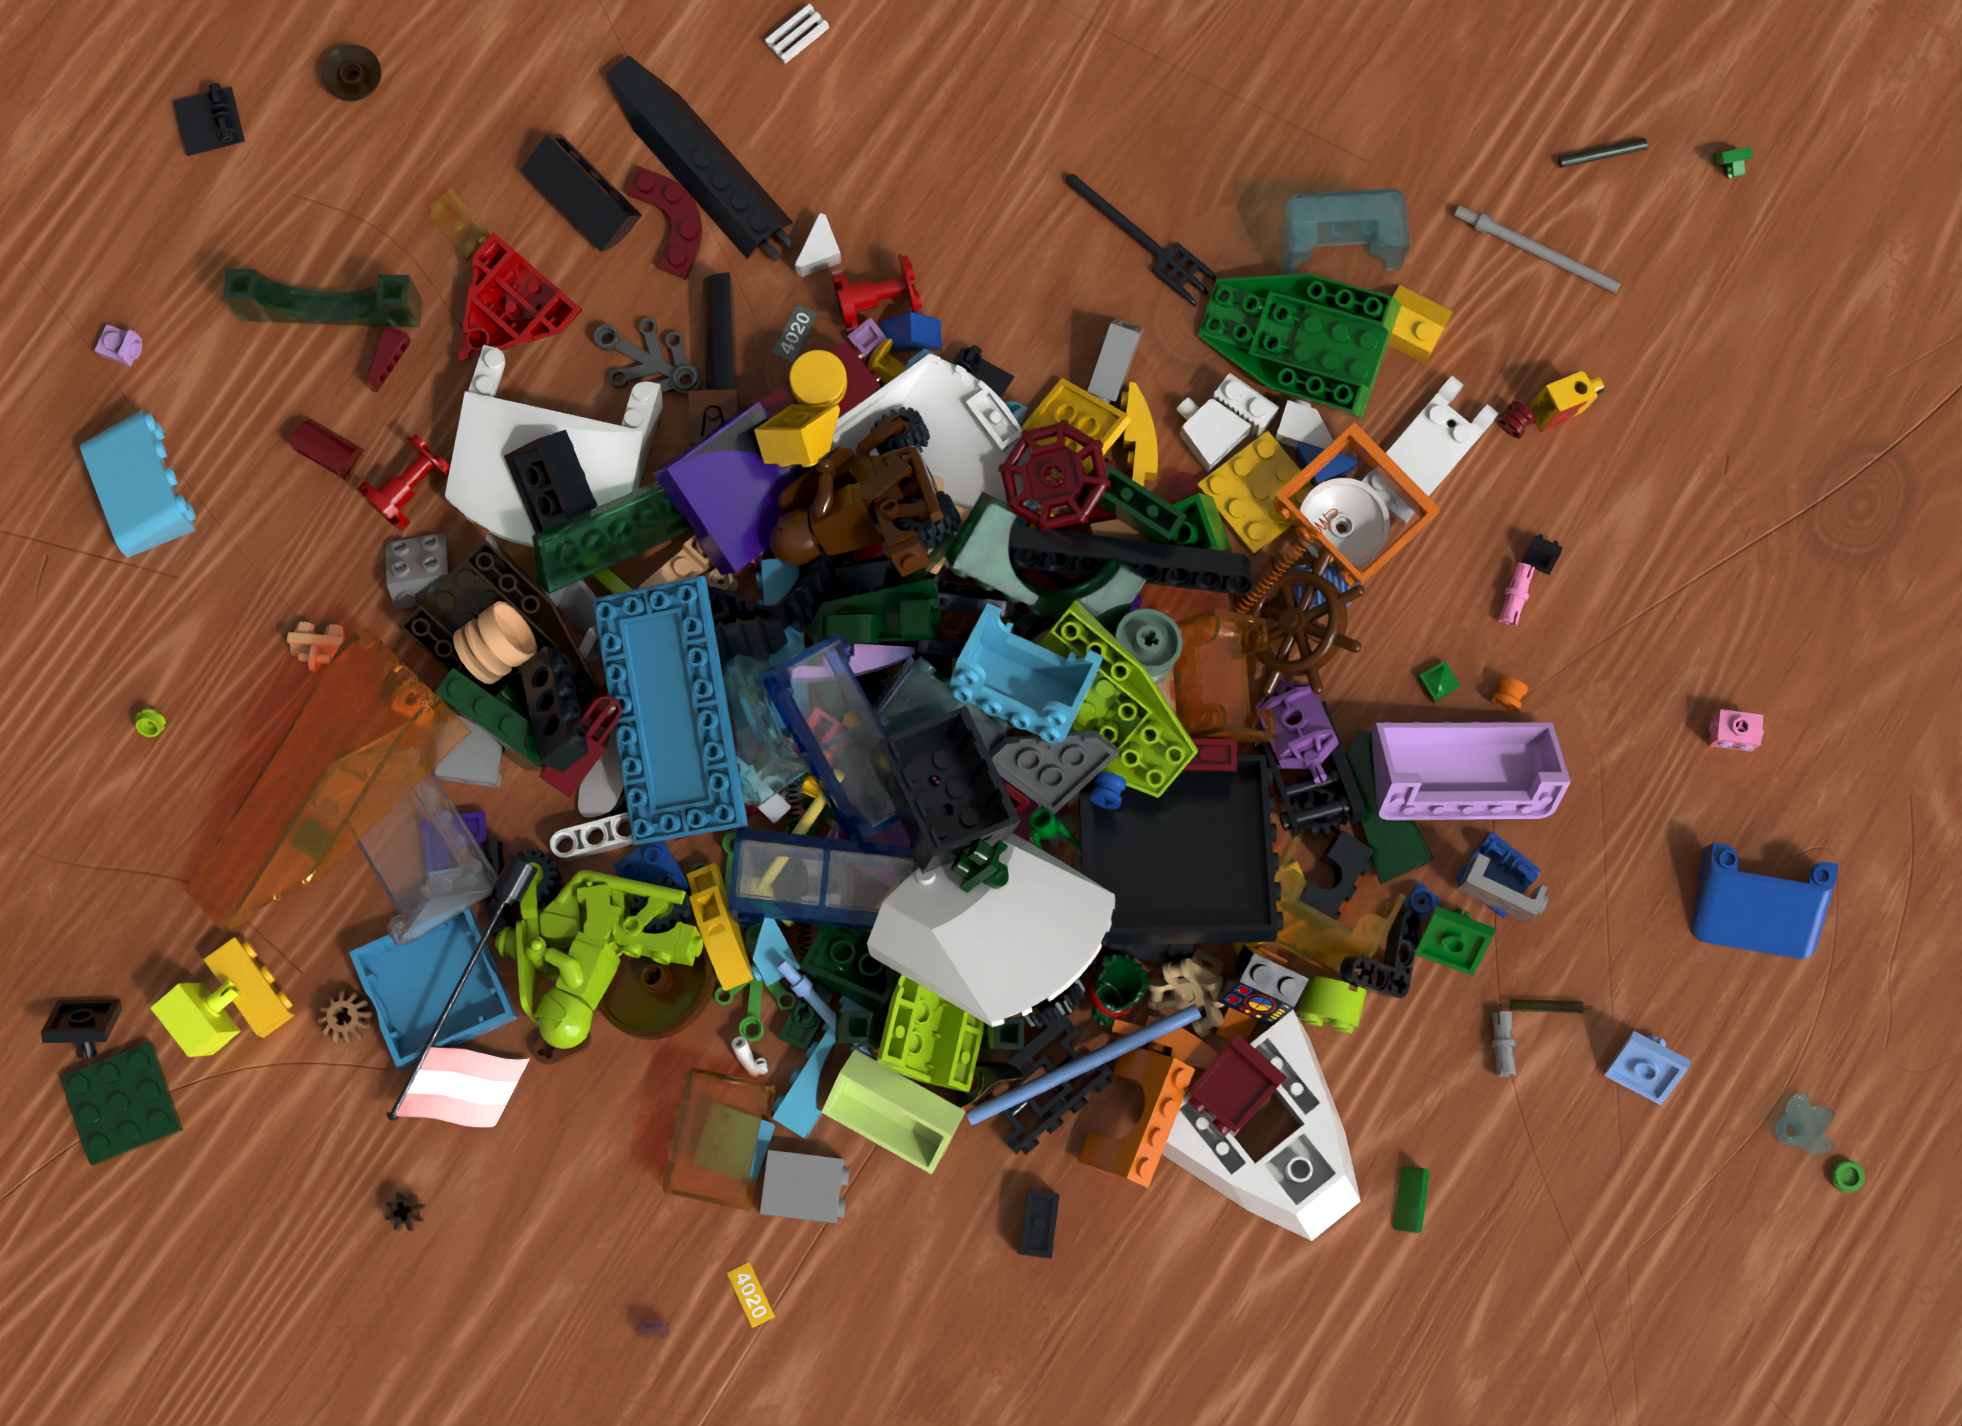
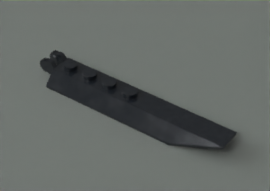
[606,56,794,262]

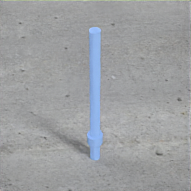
[776,959,877,1061]

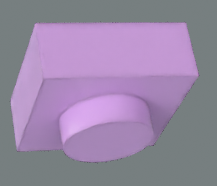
[848,317,888,361]

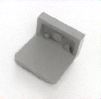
[386,533,449,610]

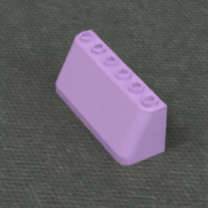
[1372,721,1571,820]

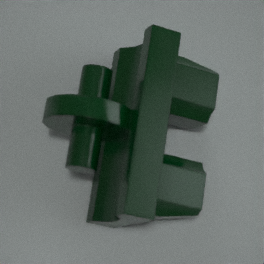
[951,839,1009,893]

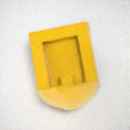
[867,339,906,385]

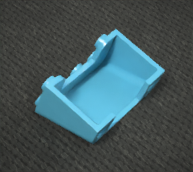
[80,409,197,558]

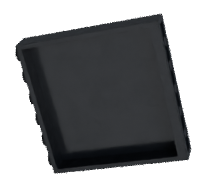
[1078,755,1283,945]

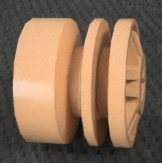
[453,601,537,684]

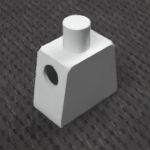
[1176,397,1251,473]

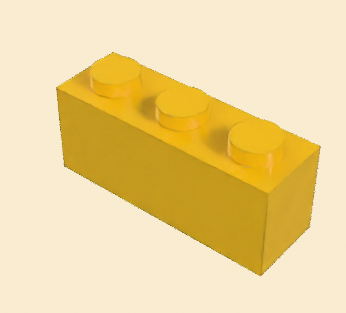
[203,937,295,1038]

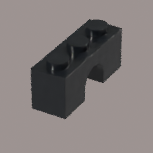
[1288,830,1374,932]

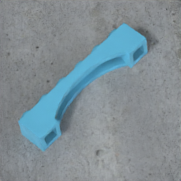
[771,995,871,1140]

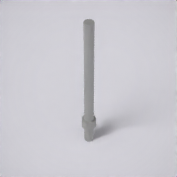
[1454,205,1621,294]

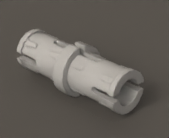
[1491,1011,1517,1077]

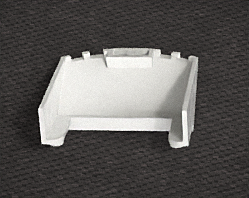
[445,345,663,550]

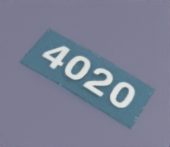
[772,304,819,363]

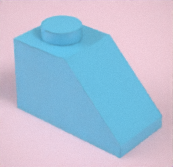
[750,910,800,986]

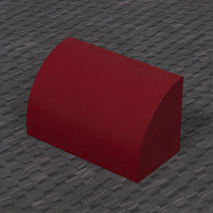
[288,419,364,480]

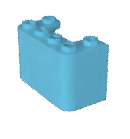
[949,603,1104,743]

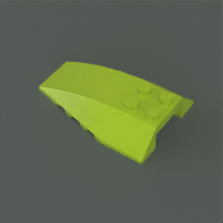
[877,974,984,1092]

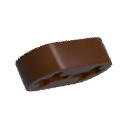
[533,1031,592,1065]

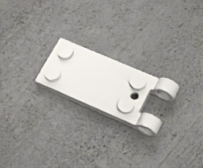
[1361,376,1499,525]

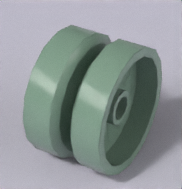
[1113,608,1183,685]

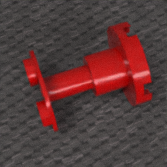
[831,254,922,331]
[356,434,450,532]

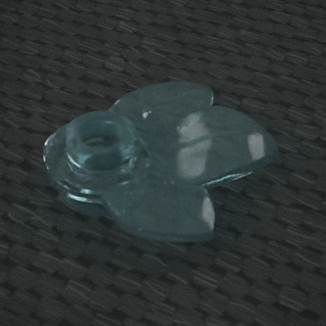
[1775,1092,1835,1155]

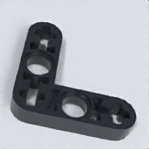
[1340,909,1420,998]

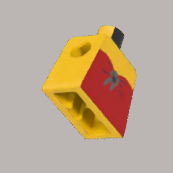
[1527,371,1604,432]

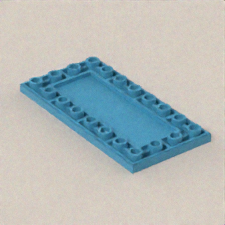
[592,576,748,845]

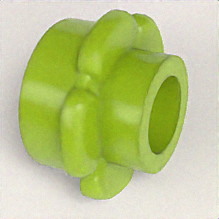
[135,709,166,737]

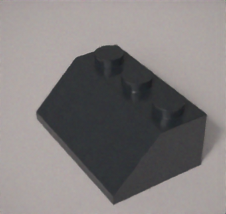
[504,429,601,542]

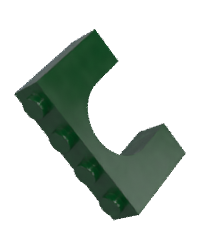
[425,668,541,771]

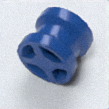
[1090,772,1126,809]

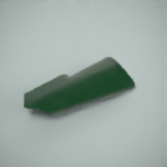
[805,579,941,646]
[1345,730,1435,884]

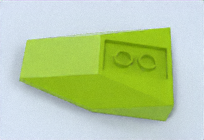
[1029,600,1199,798]

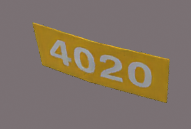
[727,1262,775,1328]

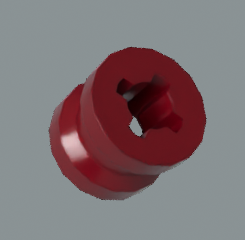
[1497,401,1536,439]

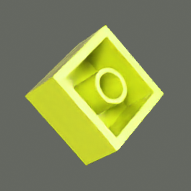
[151,979,241,1057]

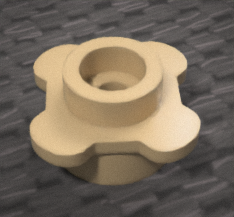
[704,568,739,592]

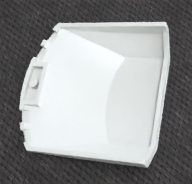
[819,354,1036,569]
[867,833,1115,1027]

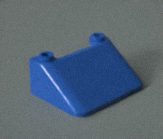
[1692,842,1838,959]

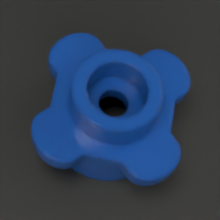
[1402,883,1440,921]

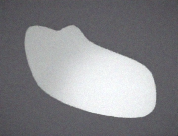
[578,727,624,817]

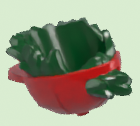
[1086,953,1149,1028]

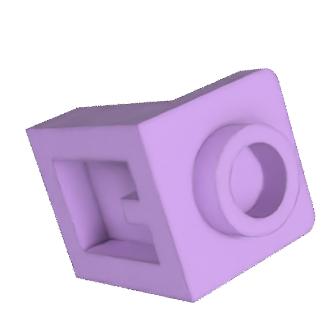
[94,324,142,367]

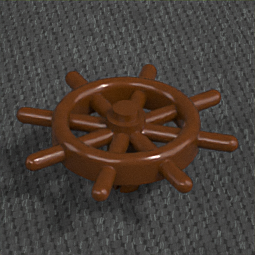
[1230,548,1365,697]

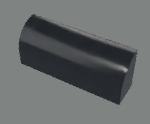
[520,134,642,252]
[702,272,738,391]

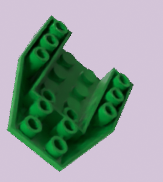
[1197,273,1401,419]

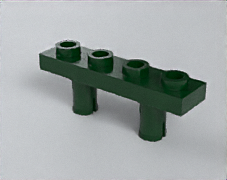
[778,974,836,1052]

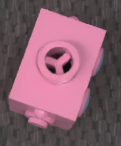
[1708,709,1764,752]

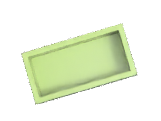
[822,1049,966,1174]

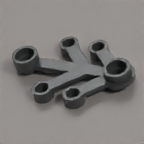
[594,318,701,395]

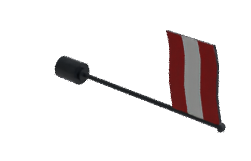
[387,854,538,1127]

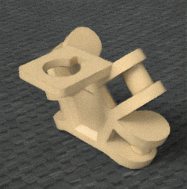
[1147,949,1225,1038]

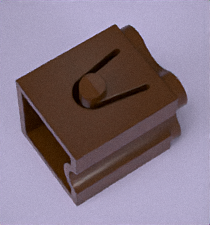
[688,389,741,448]

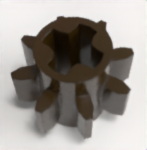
[384,1192,425,1231]

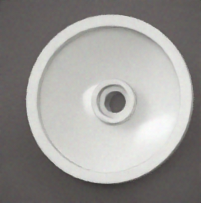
[1300,478,1390,567]

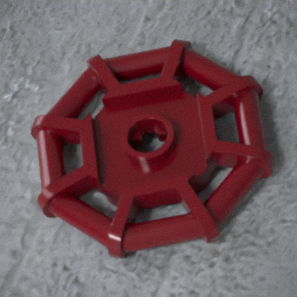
[998,419,1111,531]

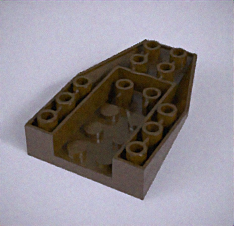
[399,533,600,708]

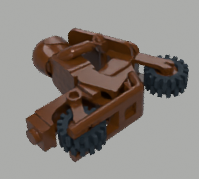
[770,407,961,577]

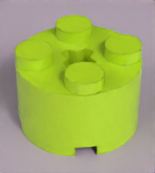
[1296,975,1367,1034]

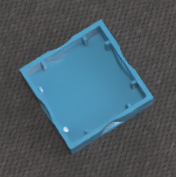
[349,901,519,1070]

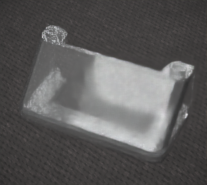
[310,745,498,946]

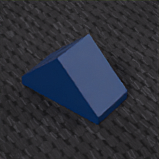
[881,312,942,353]
[1295,441,1358,487]

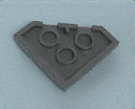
[989,731,1119,814]

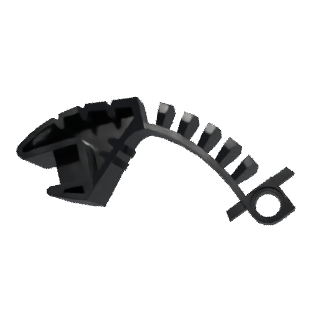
[708,550,854,676]

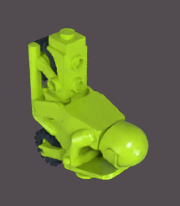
[495,849,703,1049]

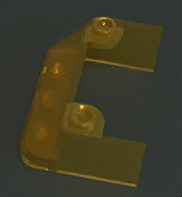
[1274,836,1406,979]

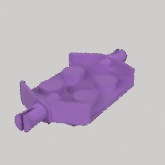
[1255,673,1339,783]

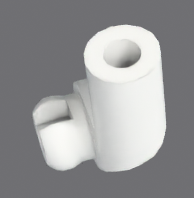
[731,1036,768,1077]

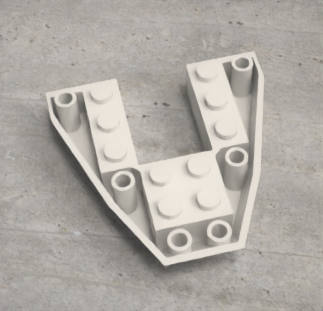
[1162,1010,1361,1241]

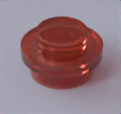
[1168,472,1198,502]

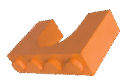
[1078,1048,1195,1188]

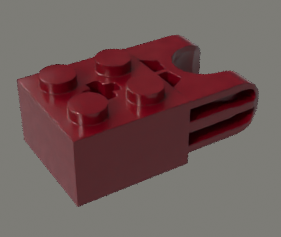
[539,685,622,798]

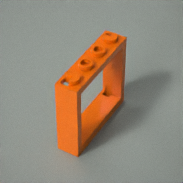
[1272,422,1441,586]

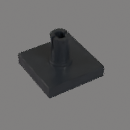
[41,999,122,1059]

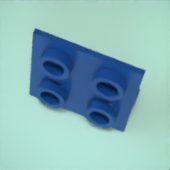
[1454,832,1541,918]
[613,840,690,894]

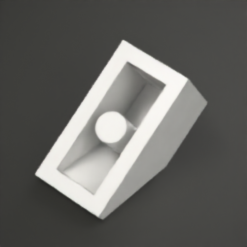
[1275,400,1334,449]

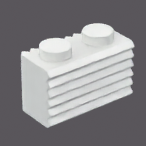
[1213,373,1279,438]

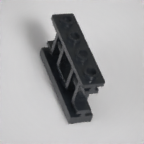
[968,1016,1113,1155]

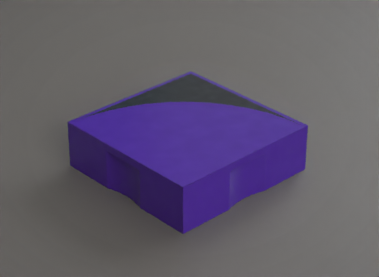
[653,402,805,576]

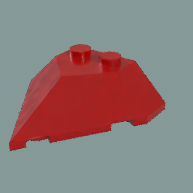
[458,232,582,362]

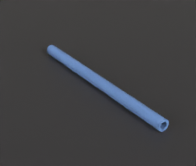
[965,1003,1201,1125]

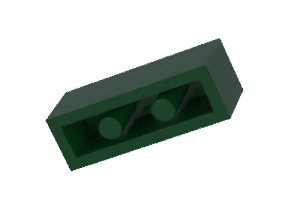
[1097,465,1187,544]

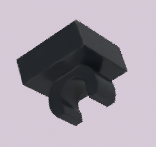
[1521,534,1563,575]

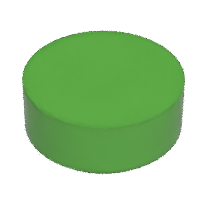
[1830,1161,1865,1193]

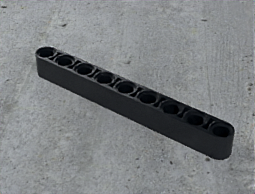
[982,523,1253,595]

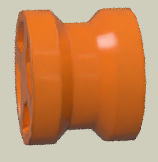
[1491,676,1529,712]

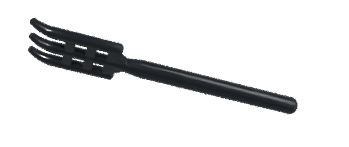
[1066,174,1218,306]

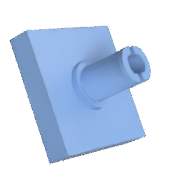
[1604,1031,1691,1105]

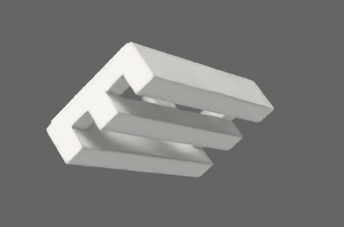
[765,3,829,64]

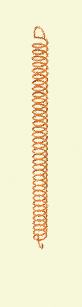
[1176,508,1338,679]

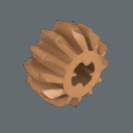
[318,991,373,1045]

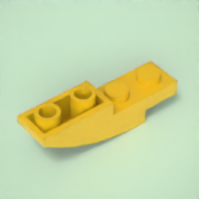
[1118,382,1158,487]
[687,862,754,991]

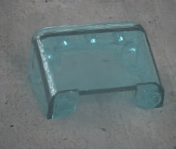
[722,654,813,807]

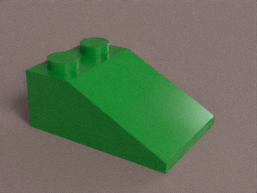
[1139,493,1233,585]

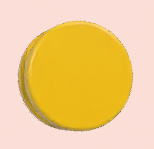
[789,350,847,405]

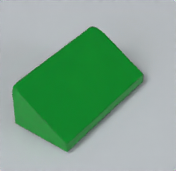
[1393,1167,1430,1234]

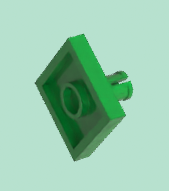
[1415,906,1495,976]

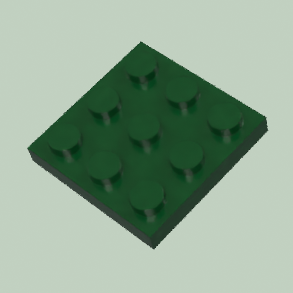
[60,1042,183,1166]

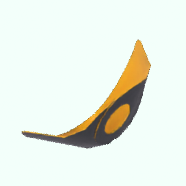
[956,1062,1023,1122]

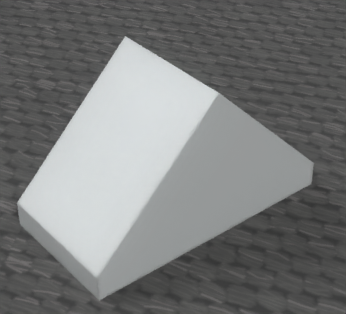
[795,213,842,277]

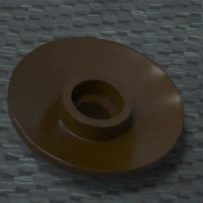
[322,45,381,102]

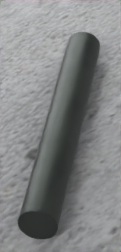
[1558,138,1648,168]

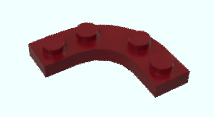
[627,166,703,280]

